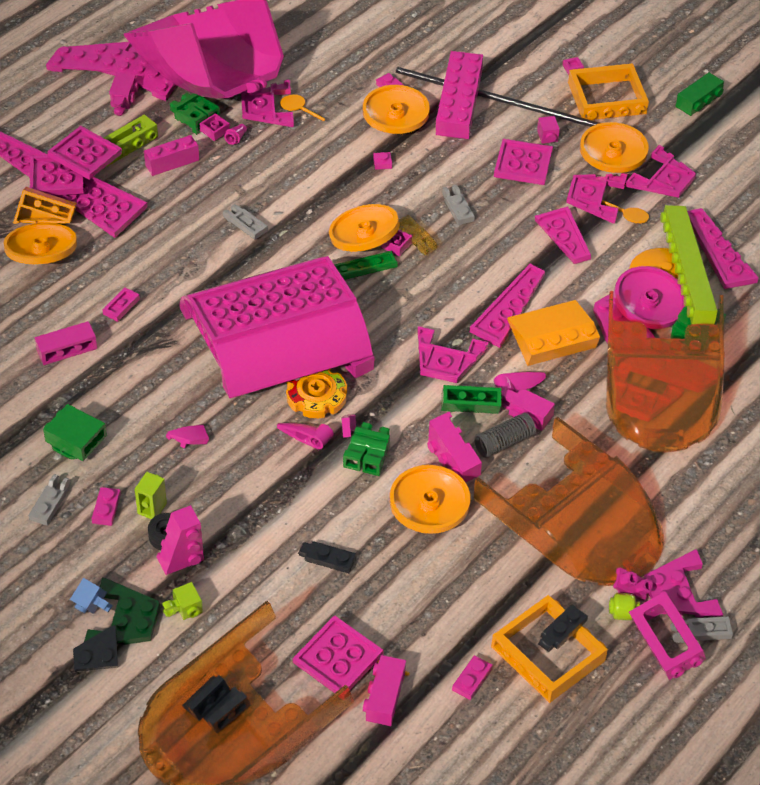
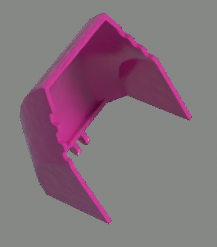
[124,0,284,98]

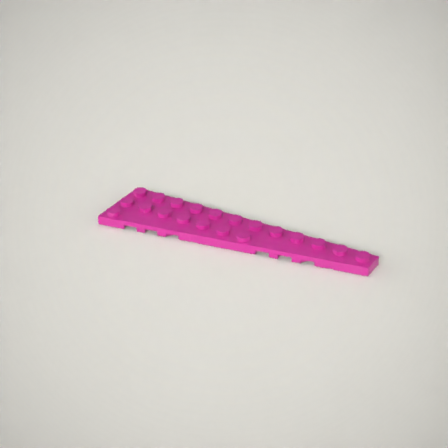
[0,132,148,238]

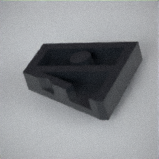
[73,625,118,672]

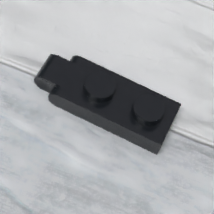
[298,541,356,574]
[538,604,588,652]

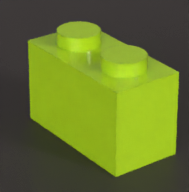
[135,472,167,519]

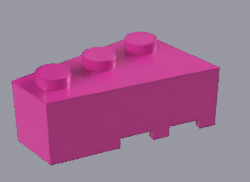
[427,412,482,483]
[156,505,204,575]

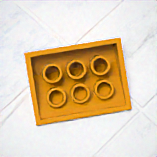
[507,300,600,366]

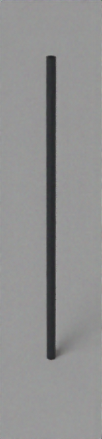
[396,67,600,127]

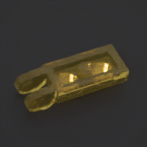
[399,215,438,255]

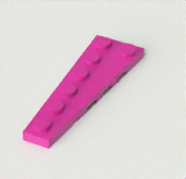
[687,208,758,289]
[469,264,545,348]

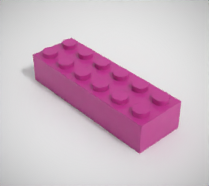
[436,51,483,139]

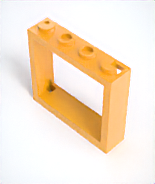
[568,63,649,120]
[491,595,608,703]

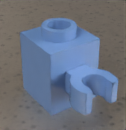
[70,578,113,614]

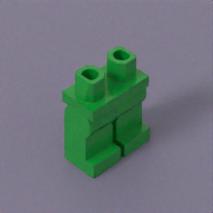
[170,93,220,135]
[343,422,390,476]

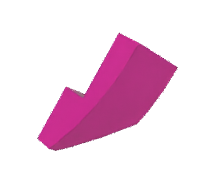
[341,414,356,438]
[166,425,209,448]

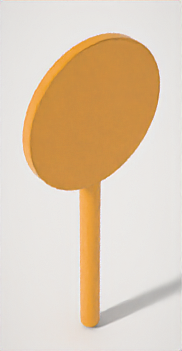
[280,94,325,121]
[602,200,649,223]

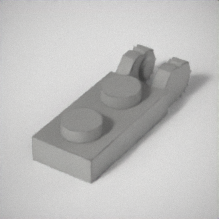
[442,185,475,225]
[223,204,268,240]
[28,474,71,526]
[670,617,733,643]

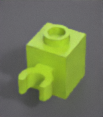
[162,582,203,620]

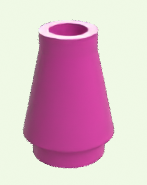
[224,124,247,145]

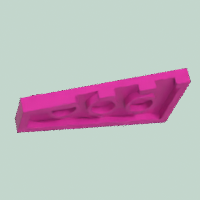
[535,206,591,264]

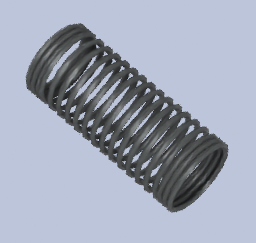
[474,413,536,458]

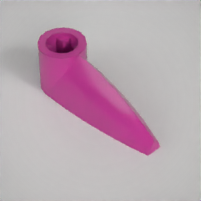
[494,372,546,398]
[277,423,334,449]

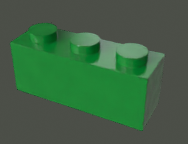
[675,72,724,116]
[441,385,501,414]

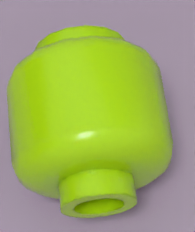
[609,593,640,621]

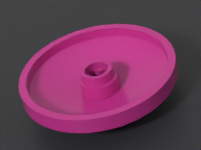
[613,266,685,329]

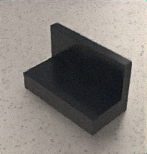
[182,675,231,721]
[203,686,251,734]

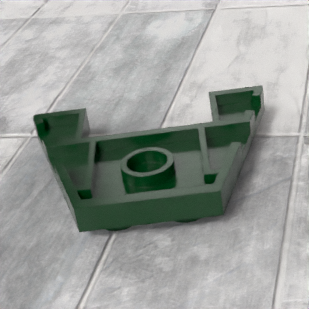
[84,577,160,645]

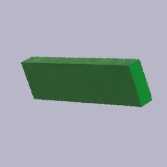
[334,251,398,280]

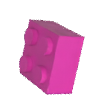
[200,114,230,141]
[381,229,412,256]

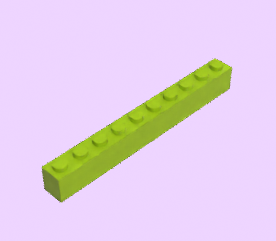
[660,205,717,326]

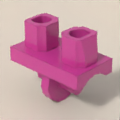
[613,567,653,601]

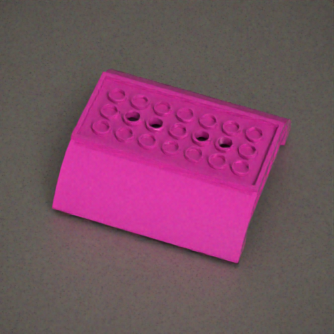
[180,256,373,399]

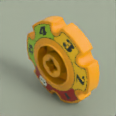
[286,369,347,419]

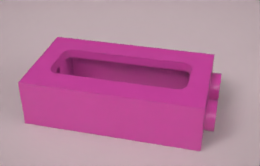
[629,591,706,680]

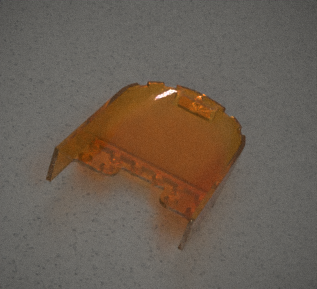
[606,291,725,452]
[474,416,664,586]
[138,601,354,785]

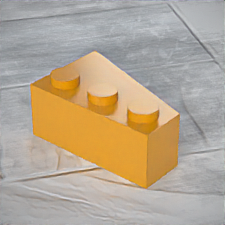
[13,187,77,223]

